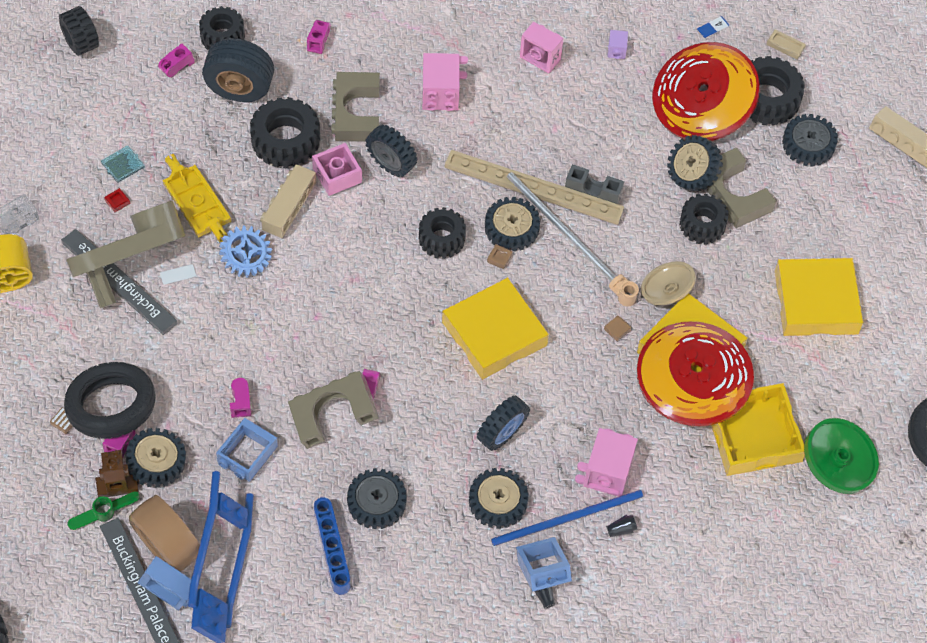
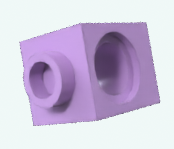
[608,30,628,59]

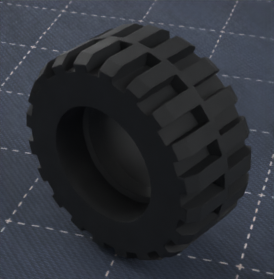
[750,56,805,126]
[250,97,320,168]

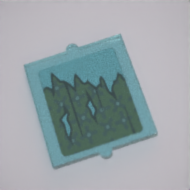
[101,145,145,183]

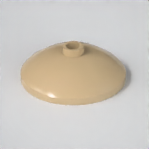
[641,261,696,305]

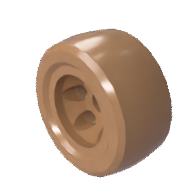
[129,495,200,572]

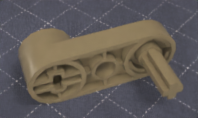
[66,200,186,308]

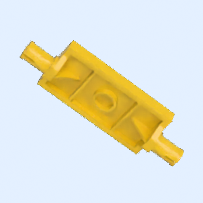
[162,154,231,242]

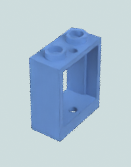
[216,418,278,482]
[516,537,572,592]
[138,556,191,611]

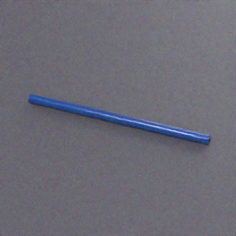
[491,490,643,546]

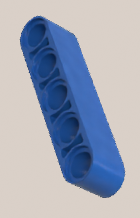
[314,497,350,595]

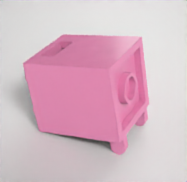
[422,53,468,111]
[575,428,638,497]

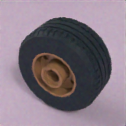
[202,38,275,103]

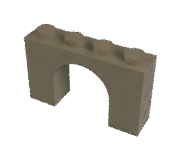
[331,72,380,142]
[707,147,776,228]
[288,371,379,449]

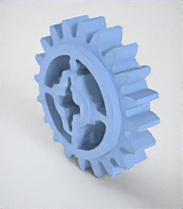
[219,225,272,278]

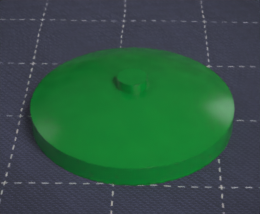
[804,418,879,494]

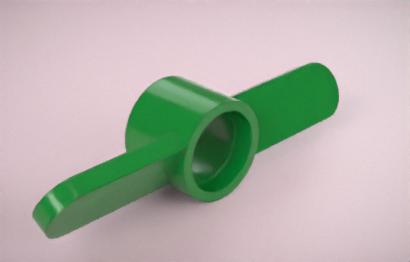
[67,492,140,530]

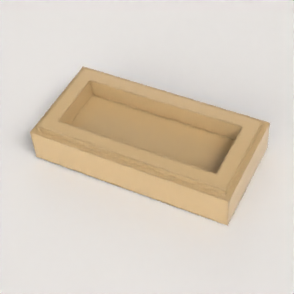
[766,29,806,60]

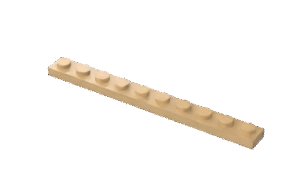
[445,150,624,225]

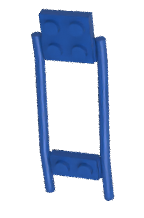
[188,471,254,643]

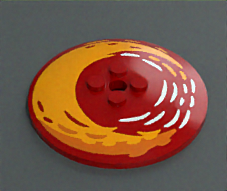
[652,42,760,141]
[637,321,754,426]

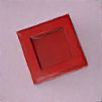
[104,188,131,213]

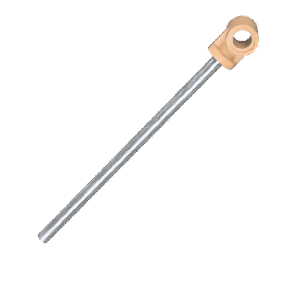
[507,172,639,307]

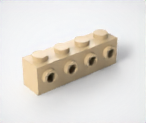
[869,106,927,168]
[260,164,316,238]

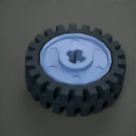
[477,395,530,451]

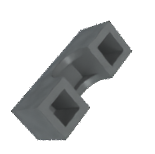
[565,164,625,204]

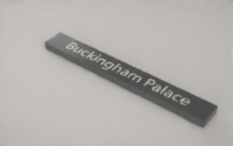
[61,229,178,335]
[100,518,179,643]

